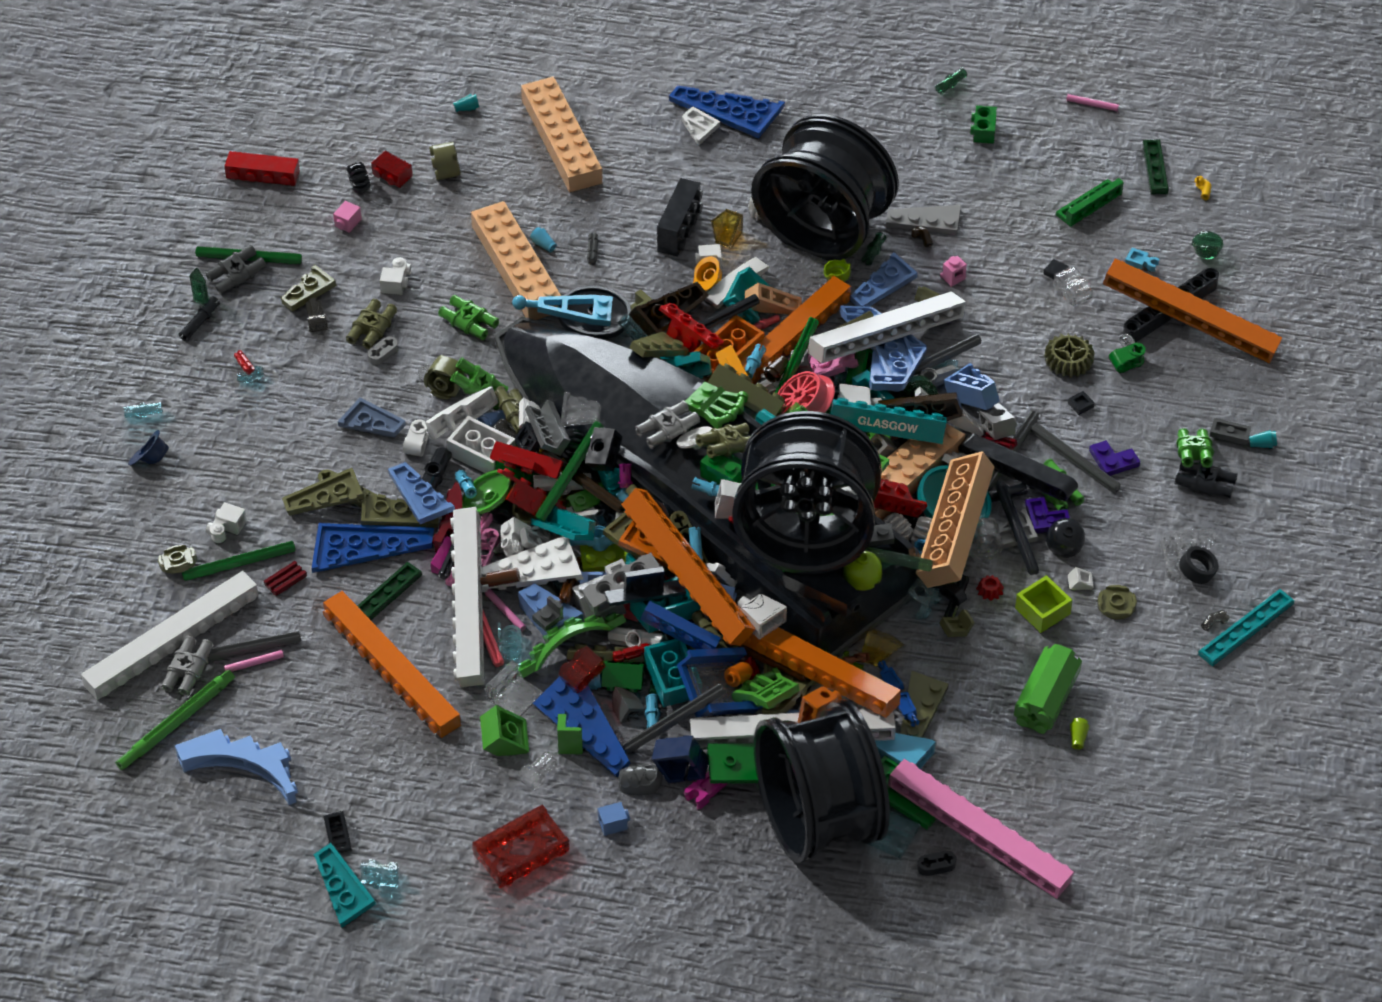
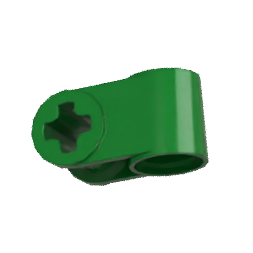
[1108,343,1146,373]

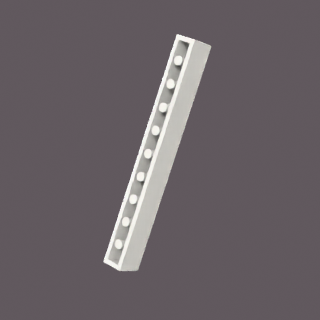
[808,292,966,363]
[451,507,485,688]
[81,571,259,700]
[690,709,896,750]

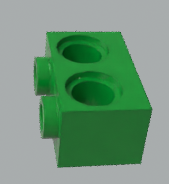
[970,105,997,144]

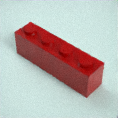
[224,151,300,186]

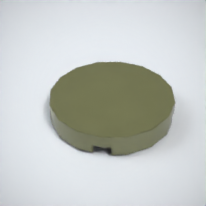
[158,545,197,574]
[1097,585,1137,620]

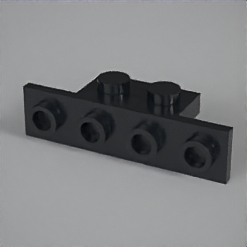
[604,567,686,606]

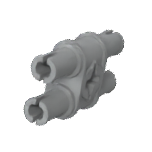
[635,400,700,449]
[161,636,214,696]

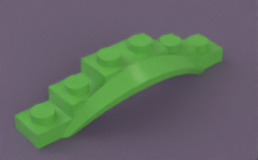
[515,612,626,678]

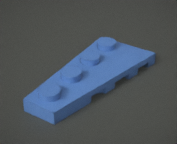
[850,252,917,307]
[388,462,455,524]

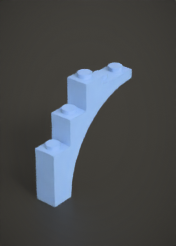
[175,729,298,805]

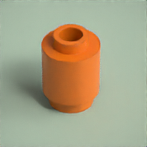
[724,662,753,687]

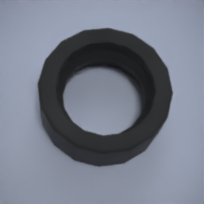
[1179,546,1219,584]

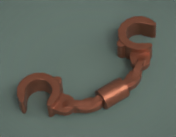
[841,652,870,664]

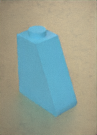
[875,733,935,769]

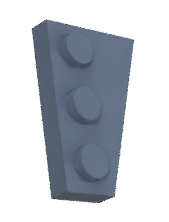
[338,398,406,437]

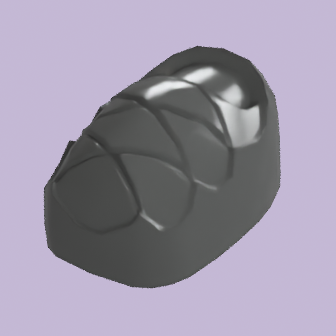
[619,764,663,795]

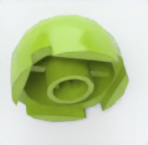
[842,550,882,591]

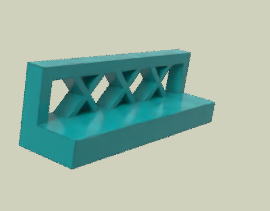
[531,506,596,541]

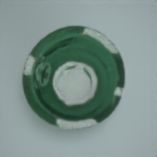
[1192,231,1223,259]

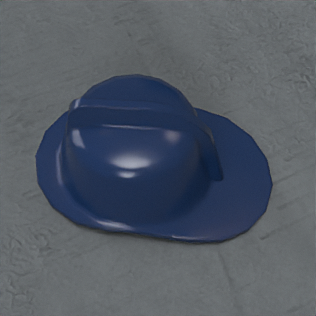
[128,430,169,466]

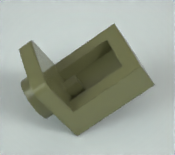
[939,609,975,637]

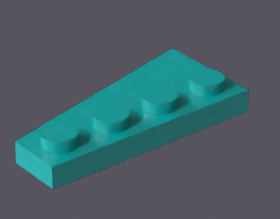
[314,843,376,928]

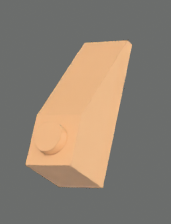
[745,283,802,315]

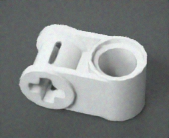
[403,420,429,457]

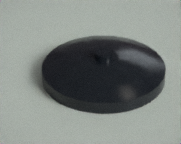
[558,286,631,340]

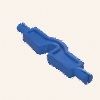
[878,660,919,727]

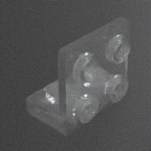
[486,660,543,716]

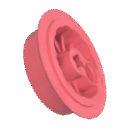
[777,371,835,413]

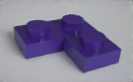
[1089,440,1140,476]
[1025,497,1070,533]

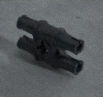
[1174,460,1238,499]

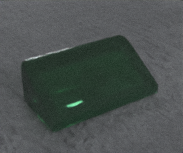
[189,268,209,305]

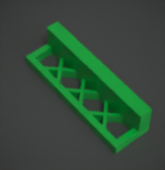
[1056,178,1124,227]

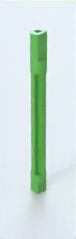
[115,670,235,770]

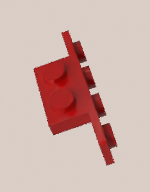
[659,303,724,352]
[490,441,563,479]
[497,468,566,517]
[873,479,928,518]

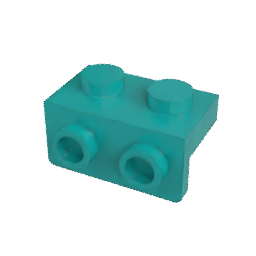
[667,351,712,378]

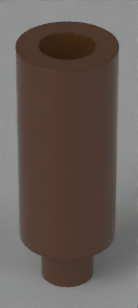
[480,568,520,587]

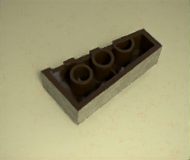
[628,282,709,337]
[878,392,963,441]

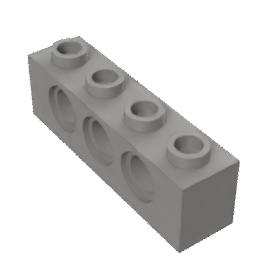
[582,552,660,617]

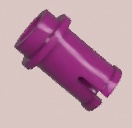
[618,464,633,488]

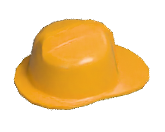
[693,256,722,291]

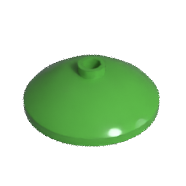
[462,470,513,515]

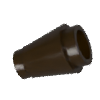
[764,356,789,383]

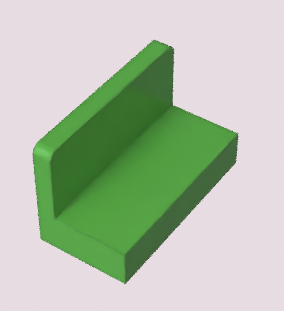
[557,714,583,754]

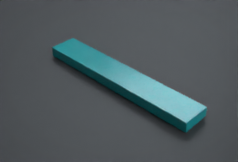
[1198,589,1294,667]

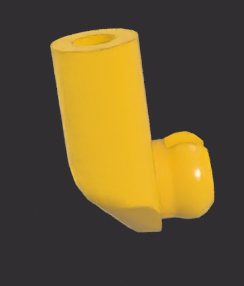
[1194,176,1212,200]

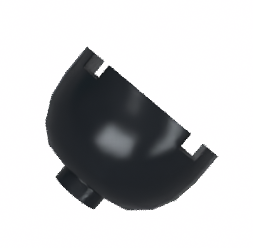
[1046,518,1085,558]

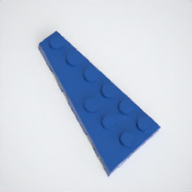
[669,86,785,138]
[311,523,434,573]
[533,661,631,777]

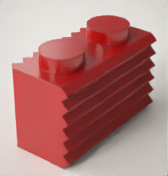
[371,150,413,188]

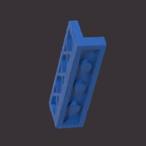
[640,601,720,649]

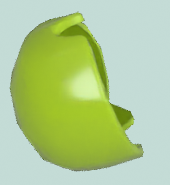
[823,259,851,282]

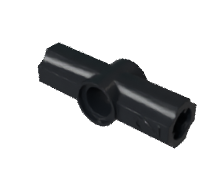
[422,447,452,490]

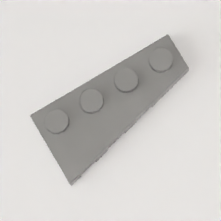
[886,205,961,235]

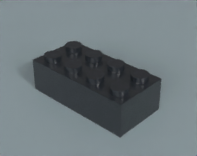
[657,178,703,257]

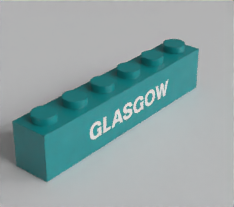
[831,398,946,444]

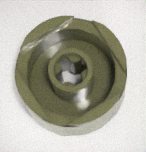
[429,141,461,181]
[424,355,467,400]

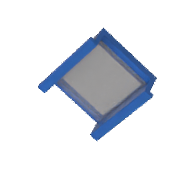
[677,647,763,718]

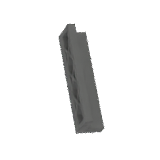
[525,400,570,456]

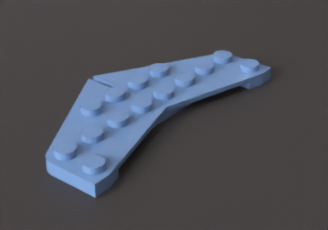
[840,306,927,392]

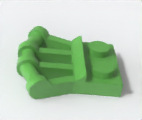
[685,382,749,429]
[732,667,800,709]

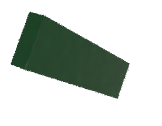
[1142,139,1169,194]
[357,561,422,620]

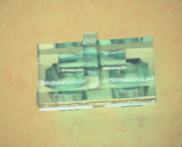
[360,859,399,889]

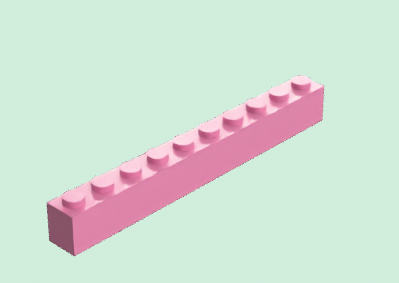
[888,759,1074,899]

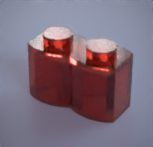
[558,646,606,694]

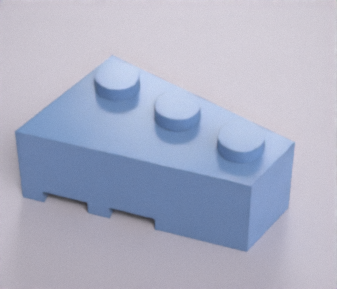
[944,363,1000,410]
[518,583,584,636]

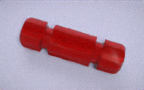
[234,350,255,375]
[612,643,650,663]

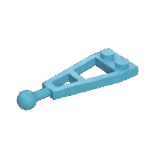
[512,295,613,326]

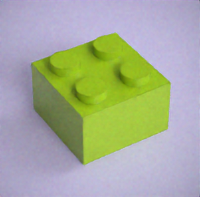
[1015,575,1072,633]

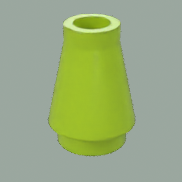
[1070,718,1090,750]

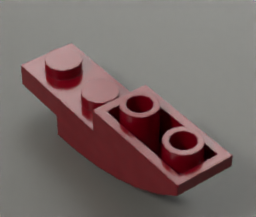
[432,482,463,553]

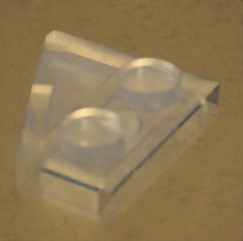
[561,392,601,427]

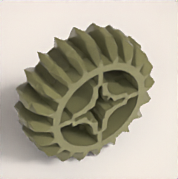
[1044,333,1095,378]

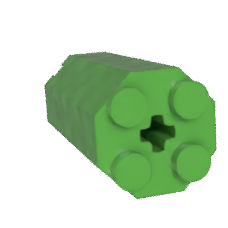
[1014,644,1082,734]

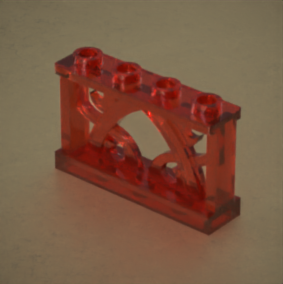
[472,804,570,888]

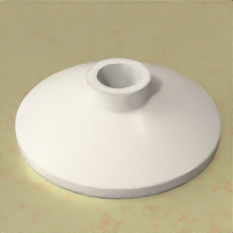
[677,427,712,449]

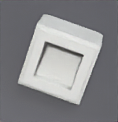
[1068,567,1094,590]

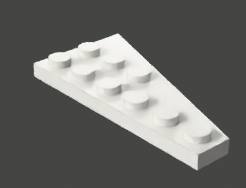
[482,536,583,592]

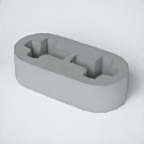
[367,337,398,365]

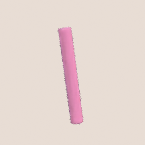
[1066,94,1119,111]
[485,589,526,632]
[224,650,284,672]

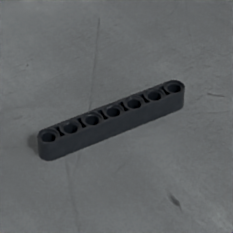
[1122,268,1219,344]
[958,433,1078,501]

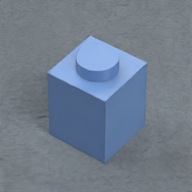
[598,802,630,836]

